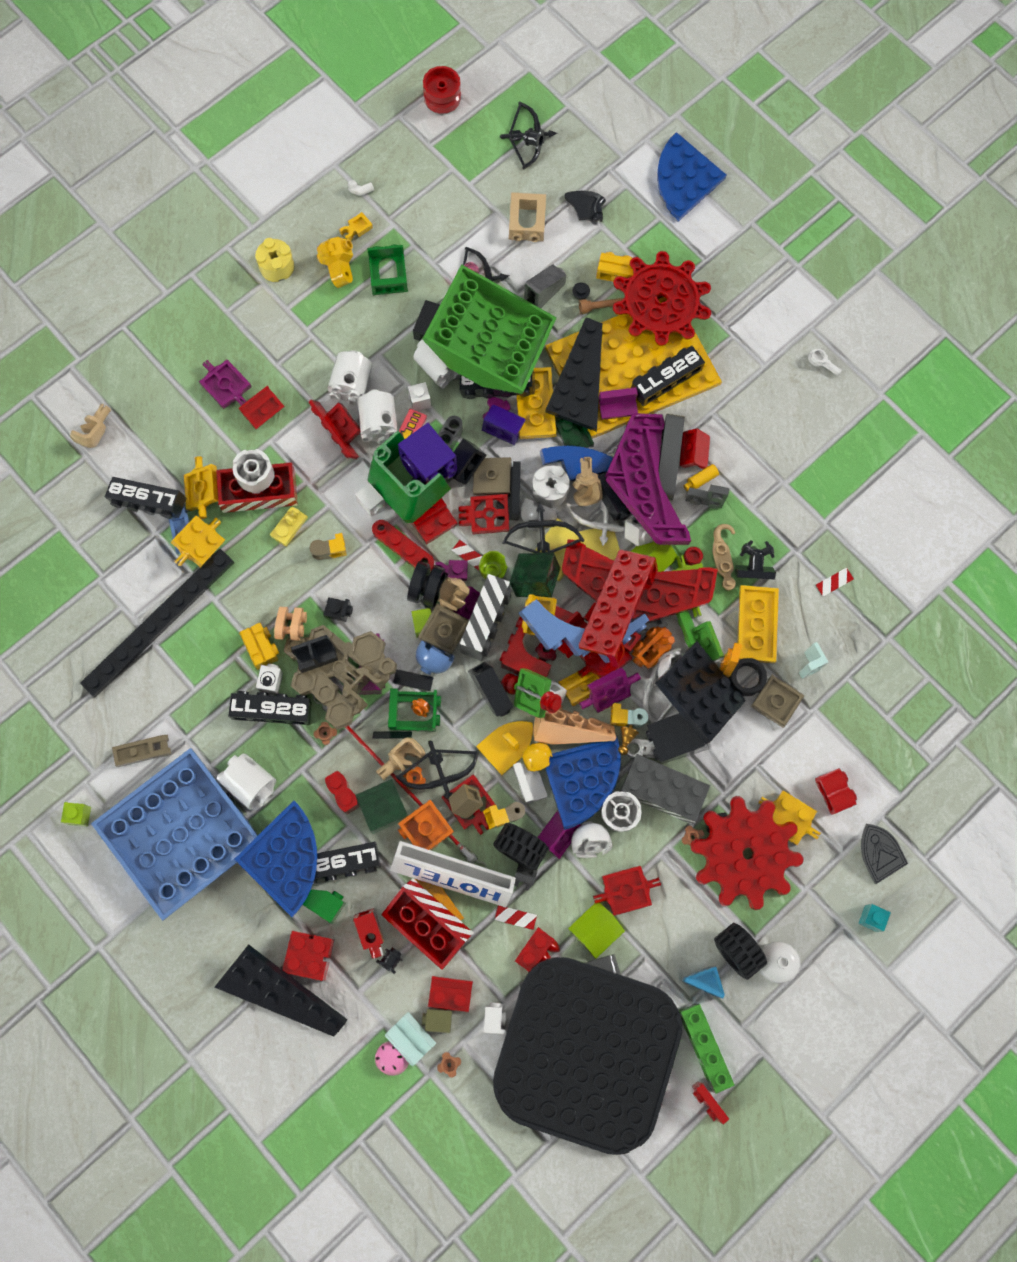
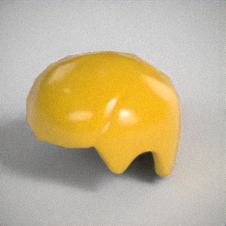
[522,742,553,772]

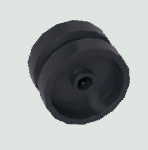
[407,561,446,608]

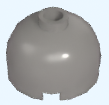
[520,498,559,532]

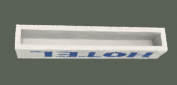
[390,841,516,907]

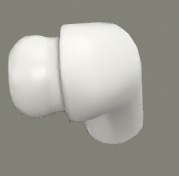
[347,180,374,196]

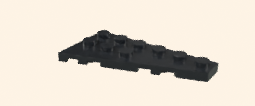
[545,317,603,432]
[214,944,348,1037]

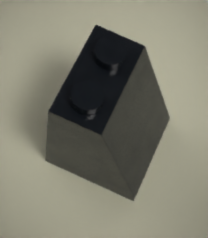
[646,713,709,764]

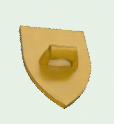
[476,721,533,775]

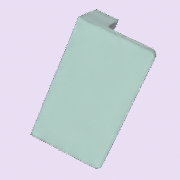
[799,642,828,679]
[385,1012,436,1066]

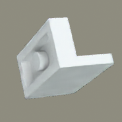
[513,762,547,805]

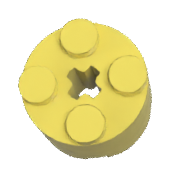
[255,238,294,282]

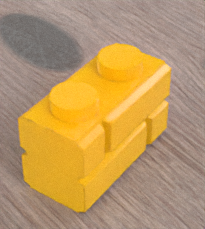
[596,252,633,282]
[239,623,279,670]

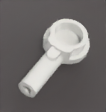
[808,349,842,376]

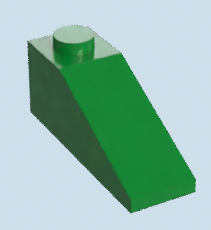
[303,889,346,924]

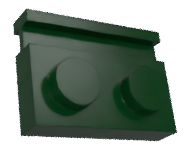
[555,419,594,448]

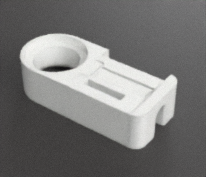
[626,739,655,758]

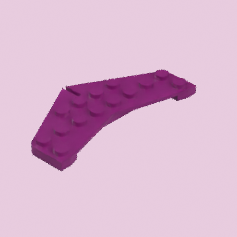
[605,413,691,545]

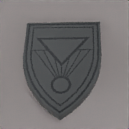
[861,823,908,884]

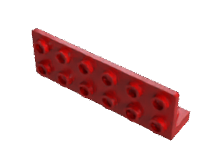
[578,550,658,667]

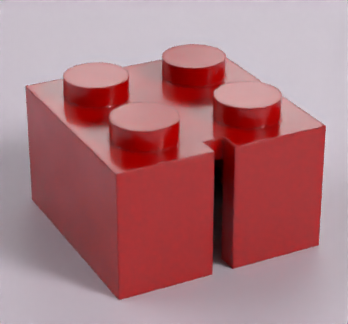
[282,931,335,981]

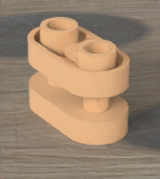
[274,606,307,641]

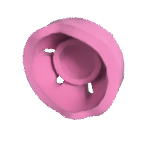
[375,1041,409,1076]

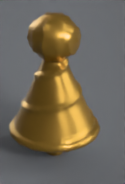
[618,724,639,755]

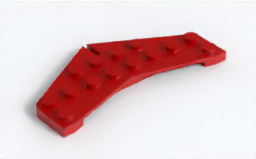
[562,539,718,623]

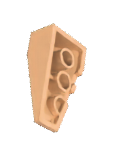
[533,705,616,745]

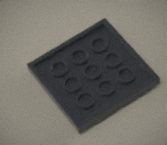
[655,641,746,745]

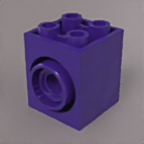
[398,423,457,485]

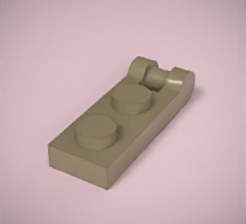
[112,735,172,767]

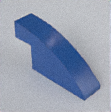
[539,446,613,481]

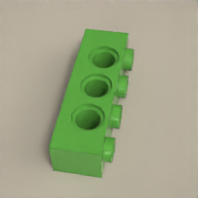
[679,1004,735,1094]

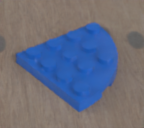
[657,132,727,221]
[545,736,621,830]
[234,800,317,917]

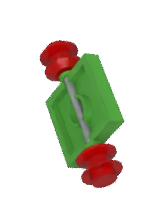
[501,668,562,718]

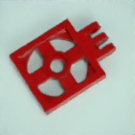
[458,494,510,534]
[441,774,496,835]

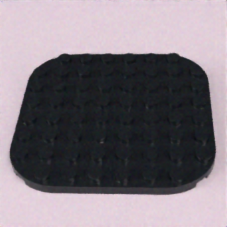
[493,957,682,1155]

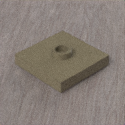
[473,457,512,495]
[418,604,469,655]
[750,675,805,728]

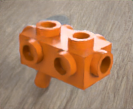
[631,626,675,669]

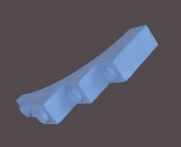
[518,599,649,663]

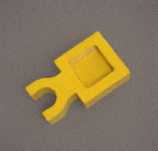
[339,212,373,241]

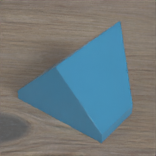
[682,966,725,999]

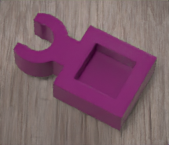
[435,560,468,581]

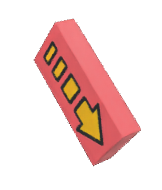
[399,408,427,439]

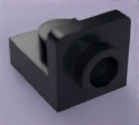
[323,597,353,622]

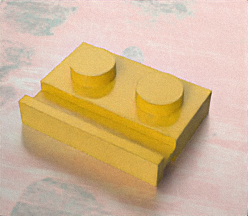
[558,671,600,706]

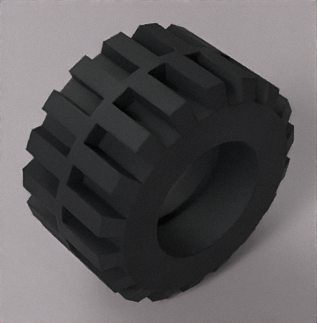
[493,823,549,870]
[714,922,767,980]

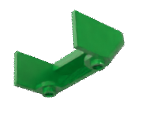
[368,430,451,523]

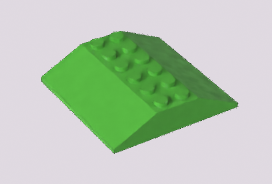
[422,264,557,394]

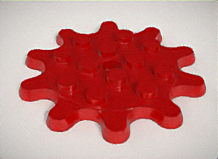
[613,251,711,346]
[690,796,804,910]

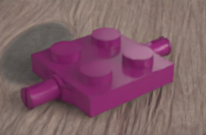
[199,359,252,409]
[579,667,641,713]

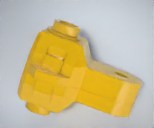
[317,237,353,288]

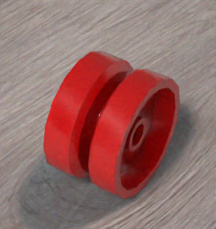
[423,66,461,114]

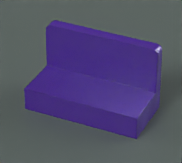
[482,405,525,446]

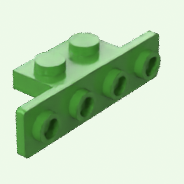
[676,612,724,661]

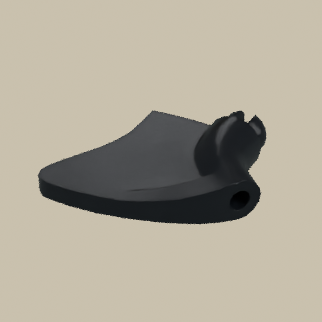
[565,191,606,223]

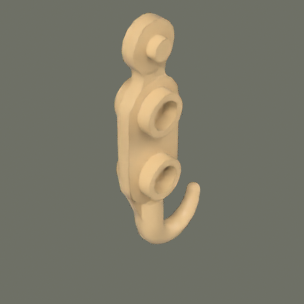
[712,524,736,591]

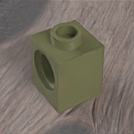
[422,1009,452,1033]

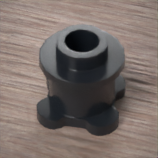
[523,128,545,151]
[376,947,403,975]

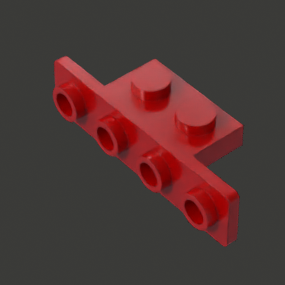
[308,399,361,459]

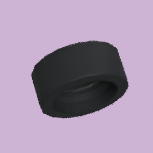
[729,658,767,696]

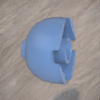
[416,640,455,675]

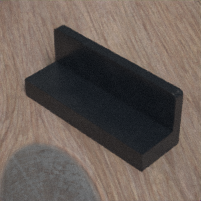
[496,461,521,521]

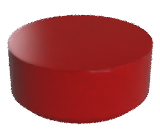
[684,547,703,566]

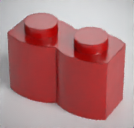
[815,768,857,815]
[325,771,360,815]

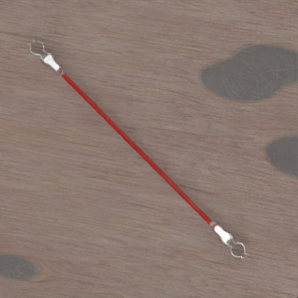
[312,694,487,868]

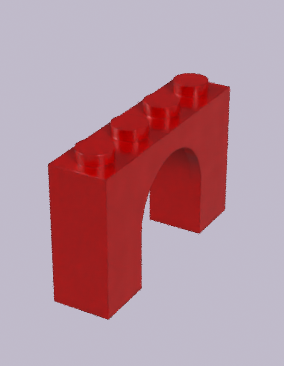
[499,606,574,677]

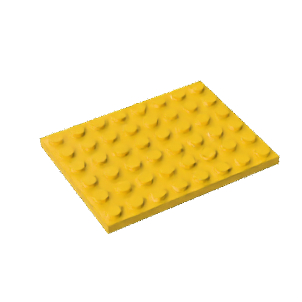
[545,297,722,439]

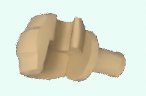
[70,404,111,448]
[572,457,602,506]
[437,577,469,611]
[376,737,426,780]

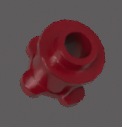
[535,643,557,662]

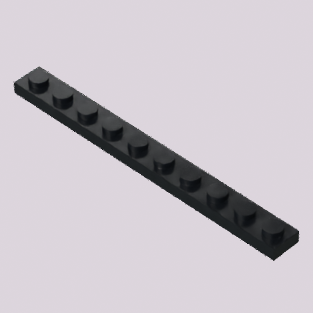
[80,549,235,697]

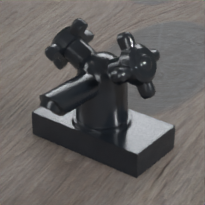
[735,540,776,580]

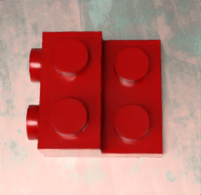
[412,498,458,545]

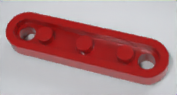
[372,520,434,572]

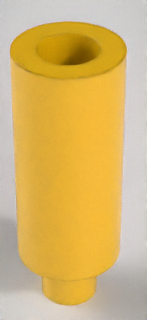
[683,464,719,491]

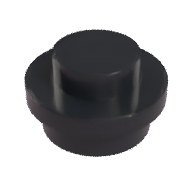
[572,282,590,300]

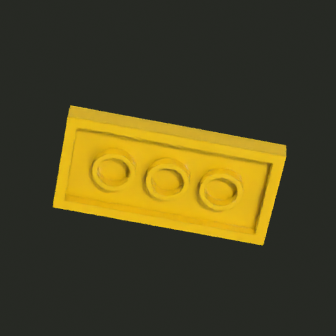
[516,367,556,439]
[737,585,779,664]

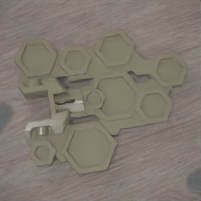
[284,625,397,730]

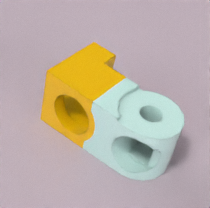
[610,703,648,728]

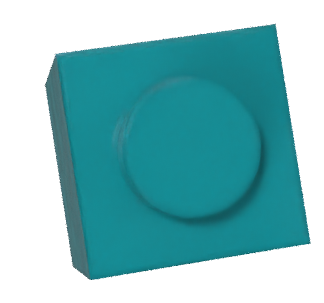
[858,904,891,932]

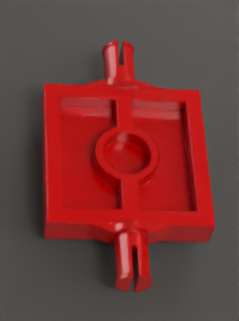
[577,650,633,678]
[593,866,661,916]

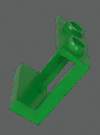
[367,244,408,295]
[388,688,441,732]

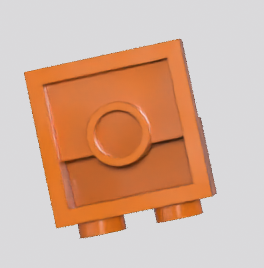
[398,799,454,851]

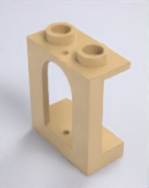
[509,192,546,242]

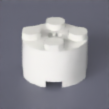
[233,449,274,494]
[532,466,570,508]

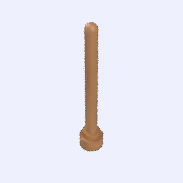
[579,296,663,315]

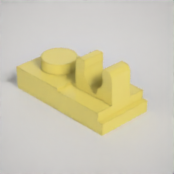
[270,507,308,547]

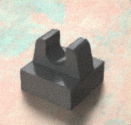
[514,864,538,890]

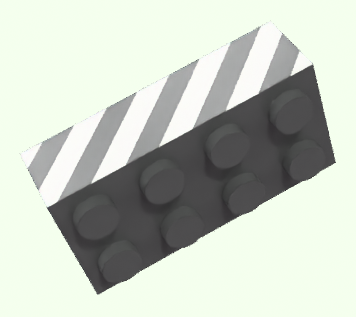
[460,574,512,661]
[620,754,710,825]

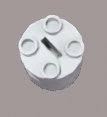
[414,340,460,389]
[328,350,372,405]
[358,390,397,444]
[216,753,276,810]

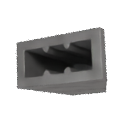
[524,264,566,308]

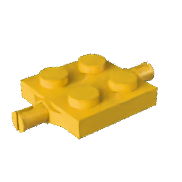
[184,456,218,519]
[171,515,225,568]
[758,790,821,845]

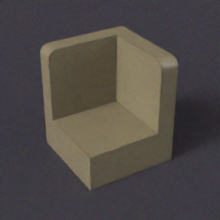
[449,784,483,818]

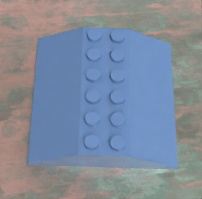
[91,748,258,921]

